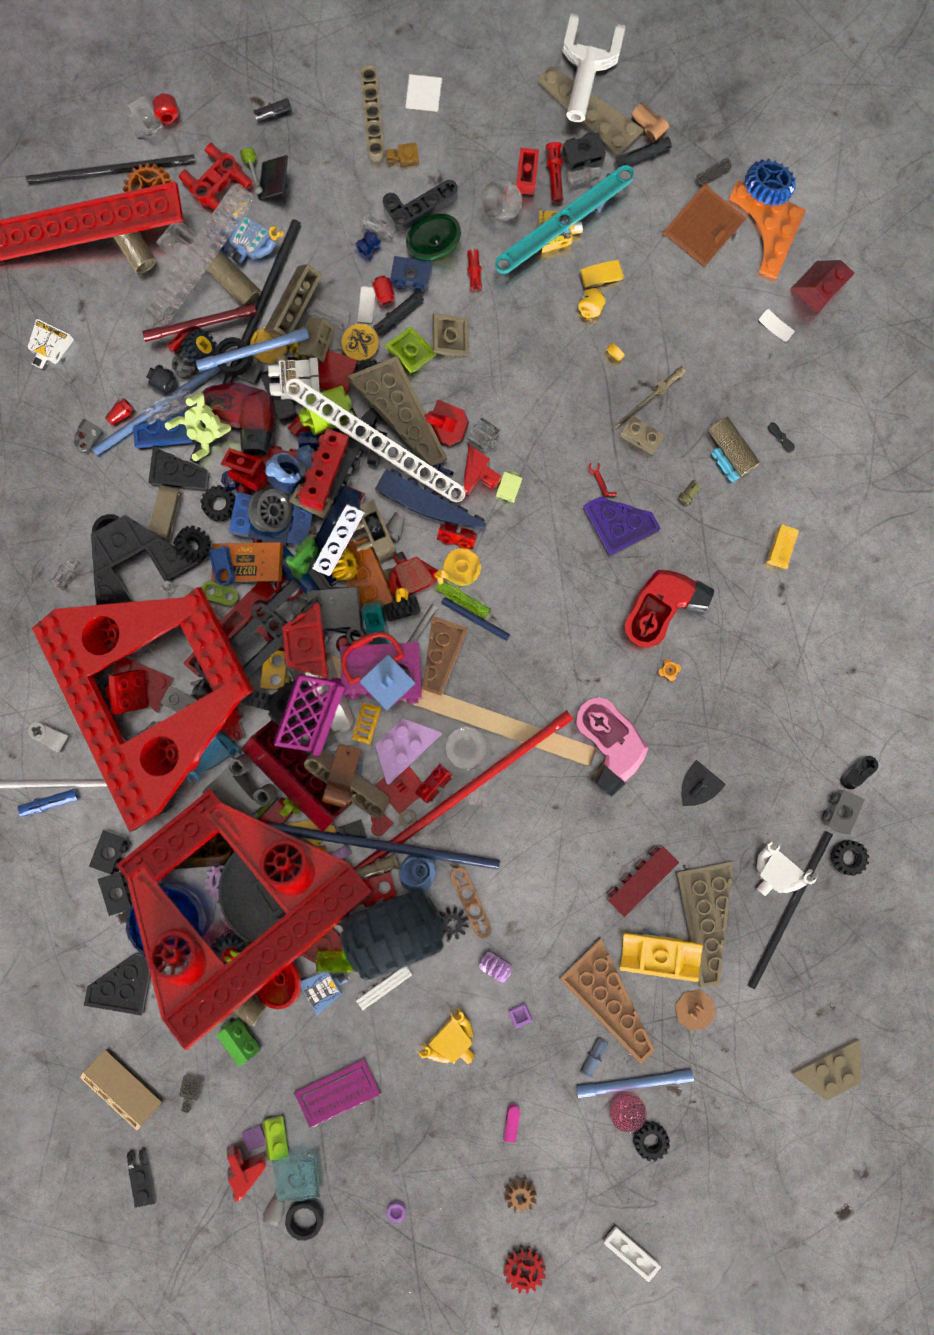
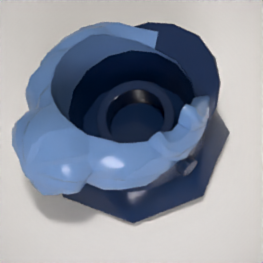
[266,453,306,494]

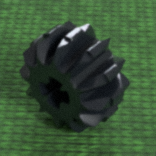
[439,907,469,940]

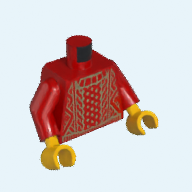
[388,551,449,602]

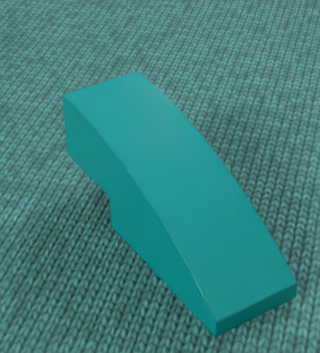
[362,601,391,645]

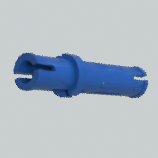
[18,788,78,817]

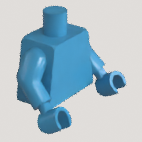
[186,732,242,784]

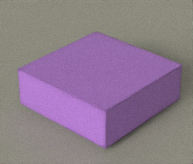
[507,1002,533,1029]
[242,1124,266,1151]

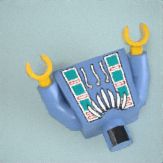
[228,202,284,264]

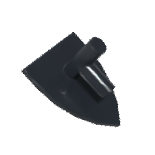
[681,760,726,806]

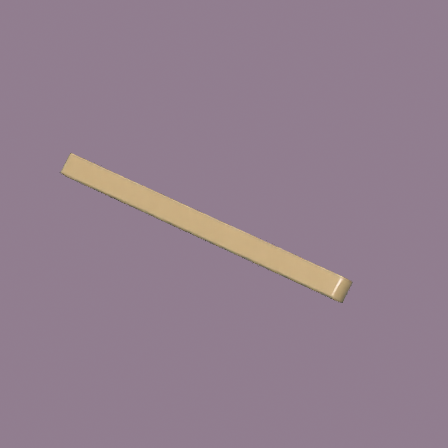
[326,654,597,766]

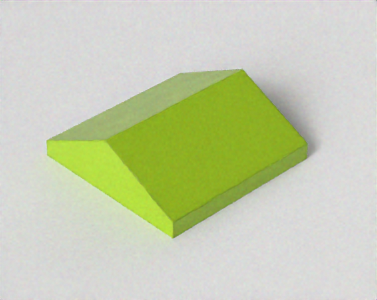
[384,326,436,373]

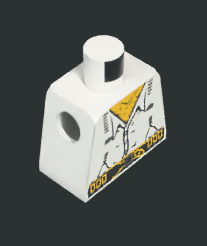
[28,319,74,369]

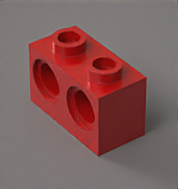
[359,870,397,907]

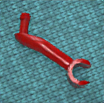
[588,463,617,497]

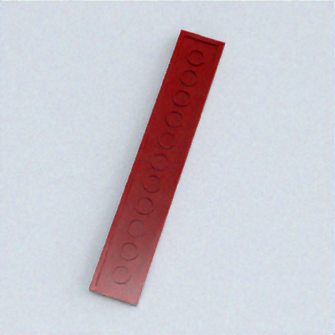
[0,182,184,261]

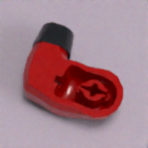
[625,570,714,648]

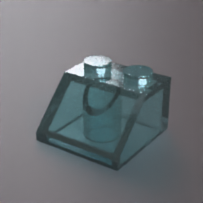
[272,1152,320,1201]

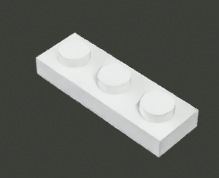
[603,1226,661,1282]

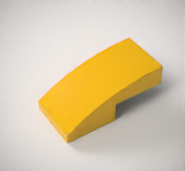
[580,260,624,288]

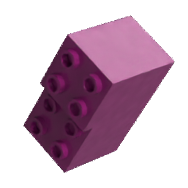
[340,642,423,705]

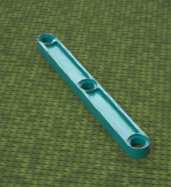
[495,165,634,274]

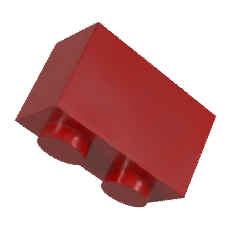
[516,147,539,195]

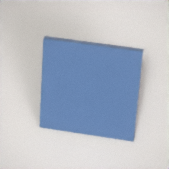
[360,655,415,710]

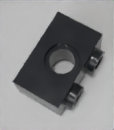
[562,132,606,172]
[89,829,129,875]
[98,872,134,916]

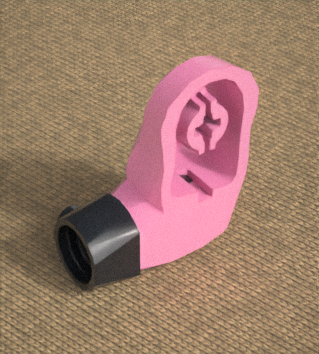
[577,697,648,797]

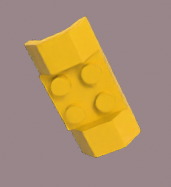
[620,933,703,982]

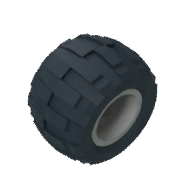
[340,889,444,980]

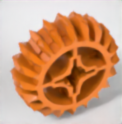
[123,163,173,192]

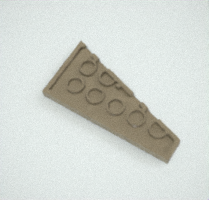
[676,861,734,988]

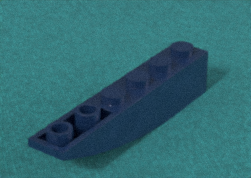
[375,469,487,530]

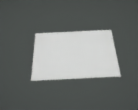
[405,74,442,112]

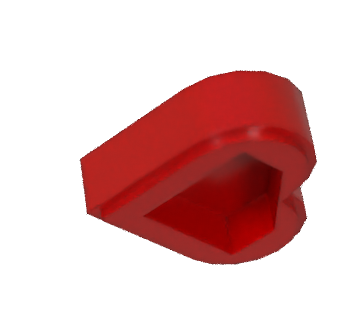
[371,814,394,836]

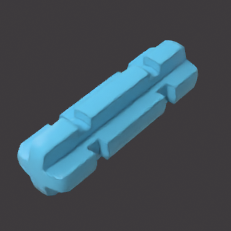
[711,447,740,482]

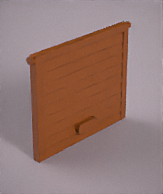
[662,183,746,267]

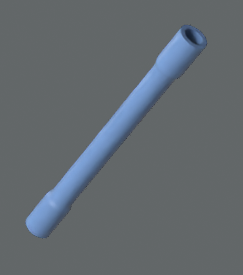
[196,328,310,372]
[576,1069,694,1098]

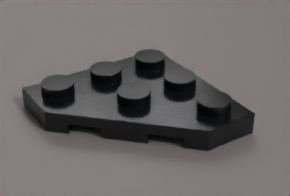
[84,953,150,1016]

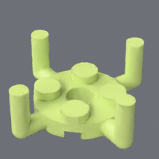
[165,392,231,461]

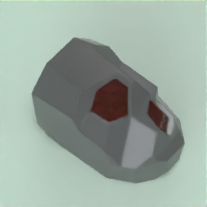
[74,419,102,452]

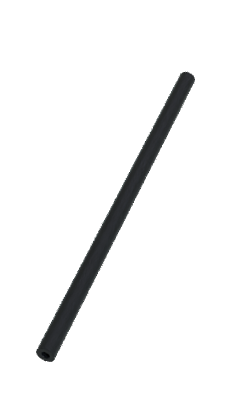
[26,154,195,183]
[748,831,833,990]

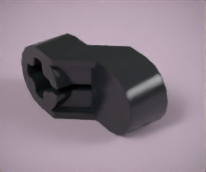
[842,756,879,790]

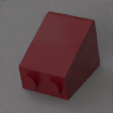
[791,260,855,314]

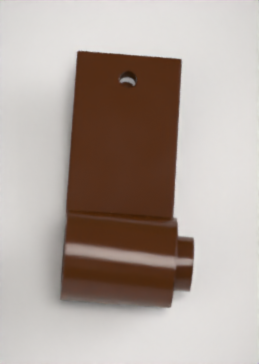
[322,744,361,808]

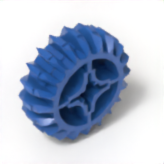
[744,158,796,207]

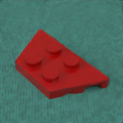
[282,603,329,679]

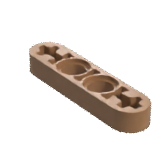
[451,867,492,938]

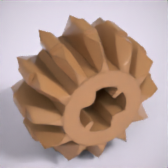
[504,1178,537,1214]

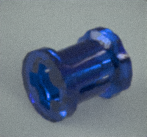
[221,471,240,491]

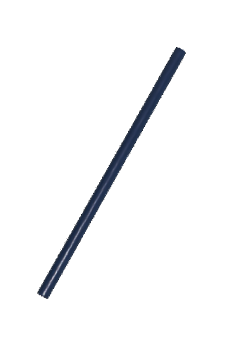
[269,822,500,869]

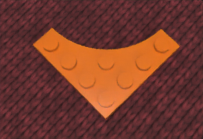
[729,180,806,280]

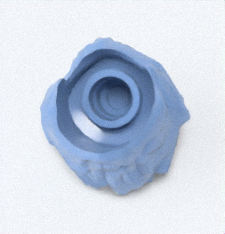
[399,856,436,892]

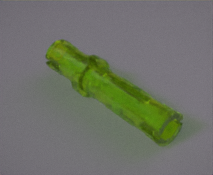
[435,580,491,619]

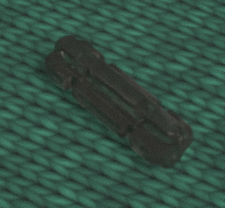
[697,158,732,185]

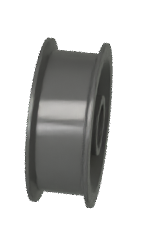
[248,489,292,532]

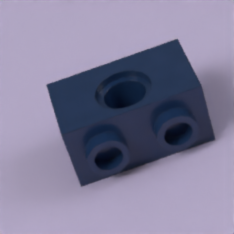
[390,256,432,291]

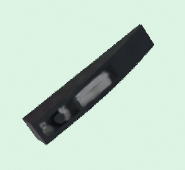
[328,407,382,504]

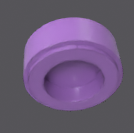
[387,1201,406,1223]

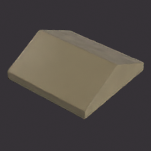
[432,313,469,356]

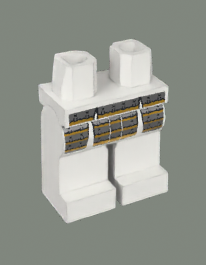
[268,358,320,400]

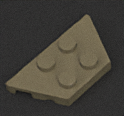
[791,1039,861,1101]

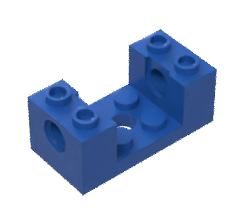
[229,492,312,548]

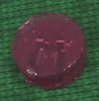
[609,1093,647,1132]

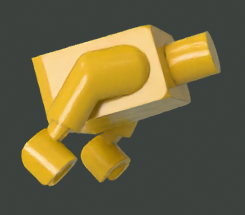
[416,1007,476,1064]

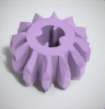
[479,952,513,982]

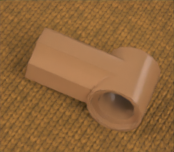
[631,103,669,142]

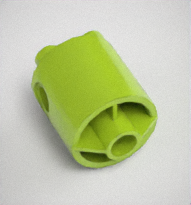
[298,385,354,435]

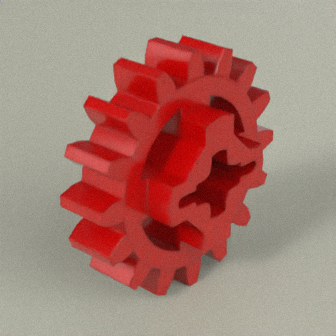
[503,1248,546,1294]

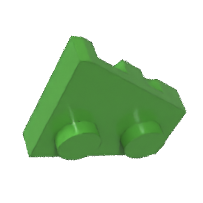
[286,536,318,580]

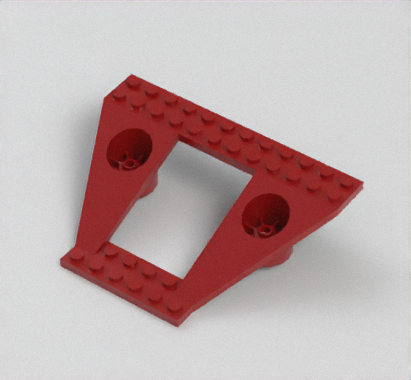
[32,587,254,832]
[117,789,373,1051]

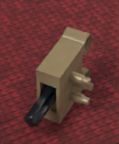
[353,499,397,562]

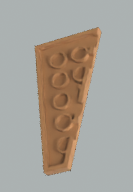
[559,938,655,1064]

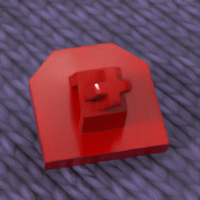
[424,399,469,446]

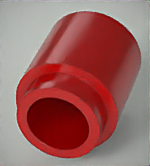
[372,275,395,306]

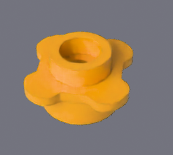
[658,659,681,681]

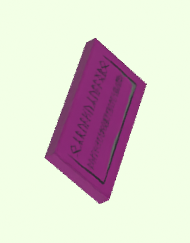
[294,1058,381,1128]

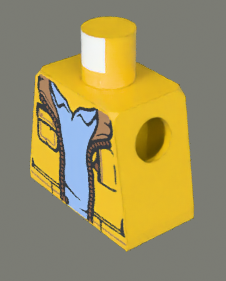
[538,211,582,252]

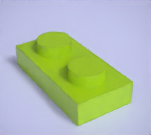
[262,1115,289,1161]

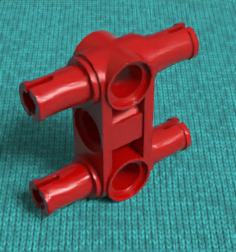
[178,142,253,217]

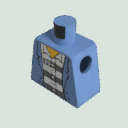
[301,969,349,1015]

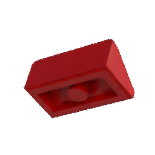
[220,448,265,476]

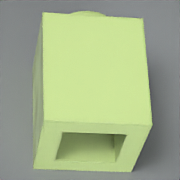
[496,471,522,503]

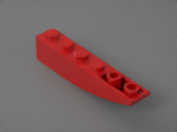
[183,582,276,677]

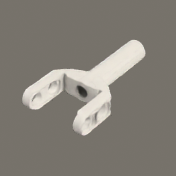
[563,13,626,122]

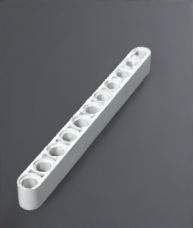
[283,379,465,502]

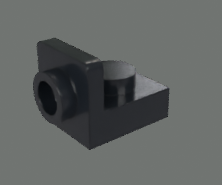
[336,819,367,846]

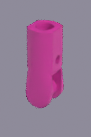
[503,1104,520,1143]

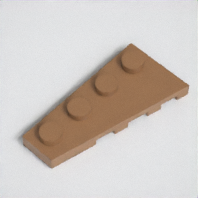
[423,616,468,698]

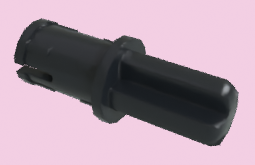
[253,98,291,122]

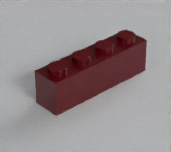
[607,845,680,917]

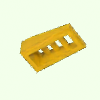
[352,703,381,745]

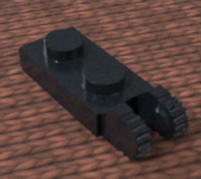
[127,1149,155,1208]

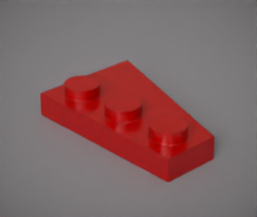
[112,657,174,713]

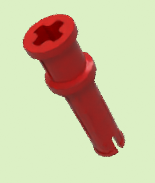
[545,142,564,203]

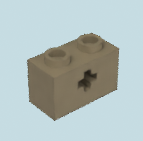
[620,416,665,456]

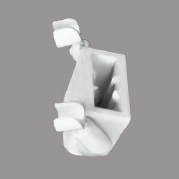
[756,838,818,896]

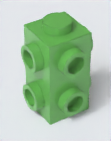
[216,1019,261,1067]

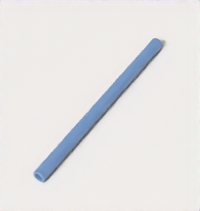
[92,366,221,456]

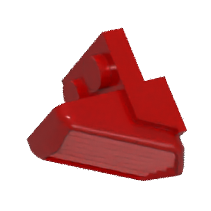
[462,444,502,496]
[227,1144,266,1202]

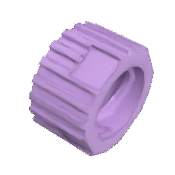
[332,845,351,859]

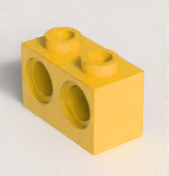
[260,651,290,690]

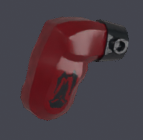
[196,383,274,456]

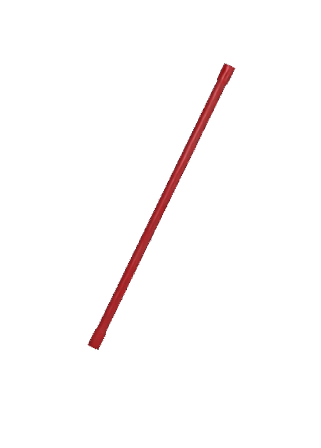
[353,710,573,870]

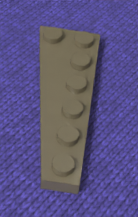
[538,65,644,157]

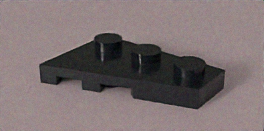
[148,446,209,490]

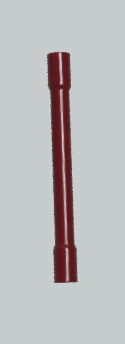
[142,303,257,342]

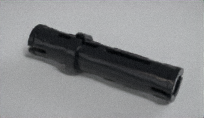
[615,136,672,168]
[373,291,424,336]

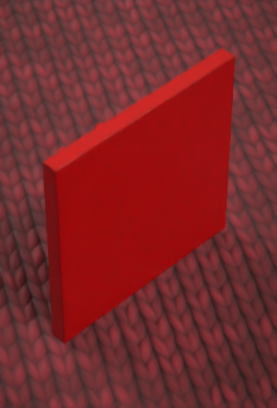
[318,350,358,395]
[375,767,423,814]

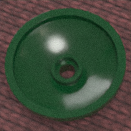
[406,213,461,260]

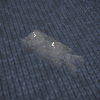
[142,387,196,424]

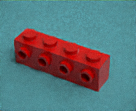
[298,429,349,511]

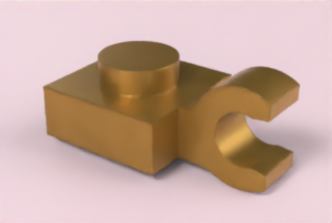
[386,142,419,166]

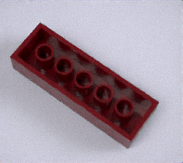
[241,720,352,832]

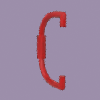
[341,632,404,684]

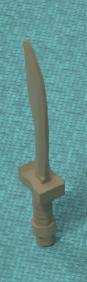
[613,366,686,430]

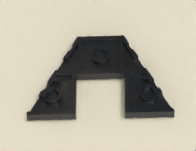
[91,515,198,605]

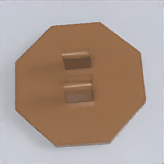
[675,990,716,1031]

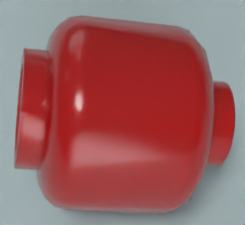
[152,93,178,123]

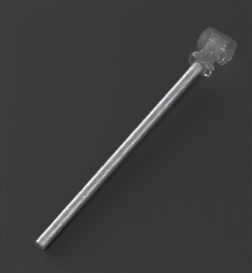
[0,779,108,788]

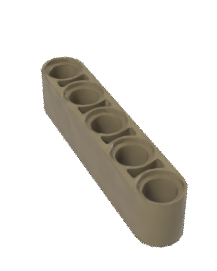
[360,65,385,162]
[304,749,390,818]

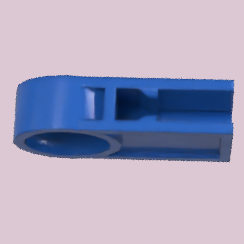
[209,546,236,587]

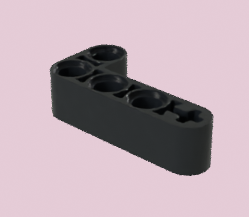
[382,180,458,232]

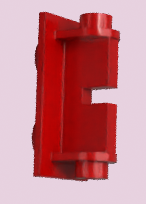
[437,523,478,550]
[415,764,453,804]

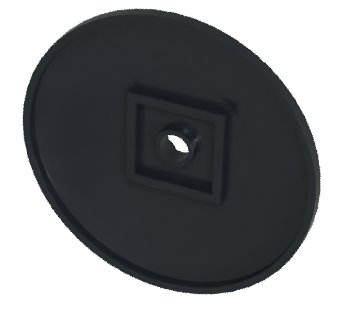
[218,834,317,944]

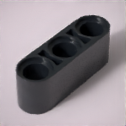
[259,370,298,424]

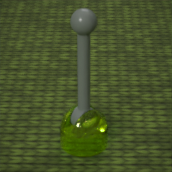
[240,148,262,194]

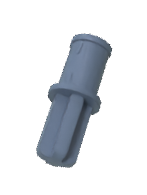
[581,1038,608,1078]

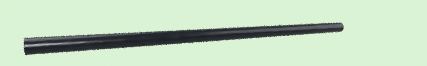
[190,219,301,464]

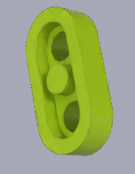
[201,581,239,606]

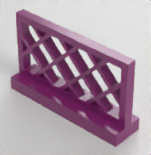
[273,674,345,756]

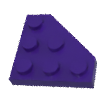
[583,496,661,556]

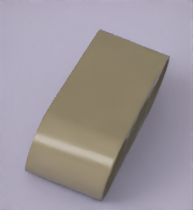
[149,485,181,541]

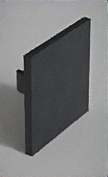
[258,155,288,199]

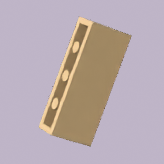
[80,1050,162,1130]

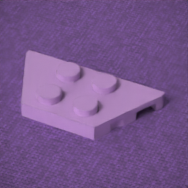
[375,719,442,785]

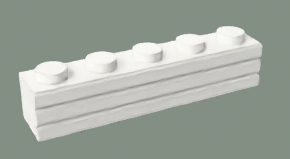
[356,966,413,1010]

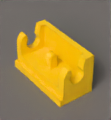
[766,524,799,569]

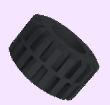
[268,681,320,734]

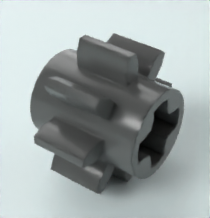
[172,352,195,377]

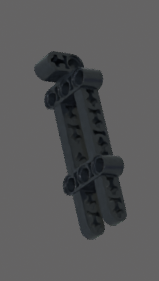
[191,577,323,701]

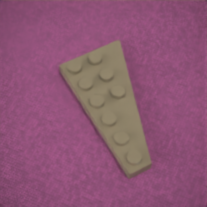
[346,356,448,467]

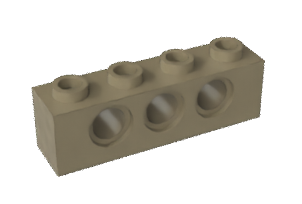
[264,264,322,338]

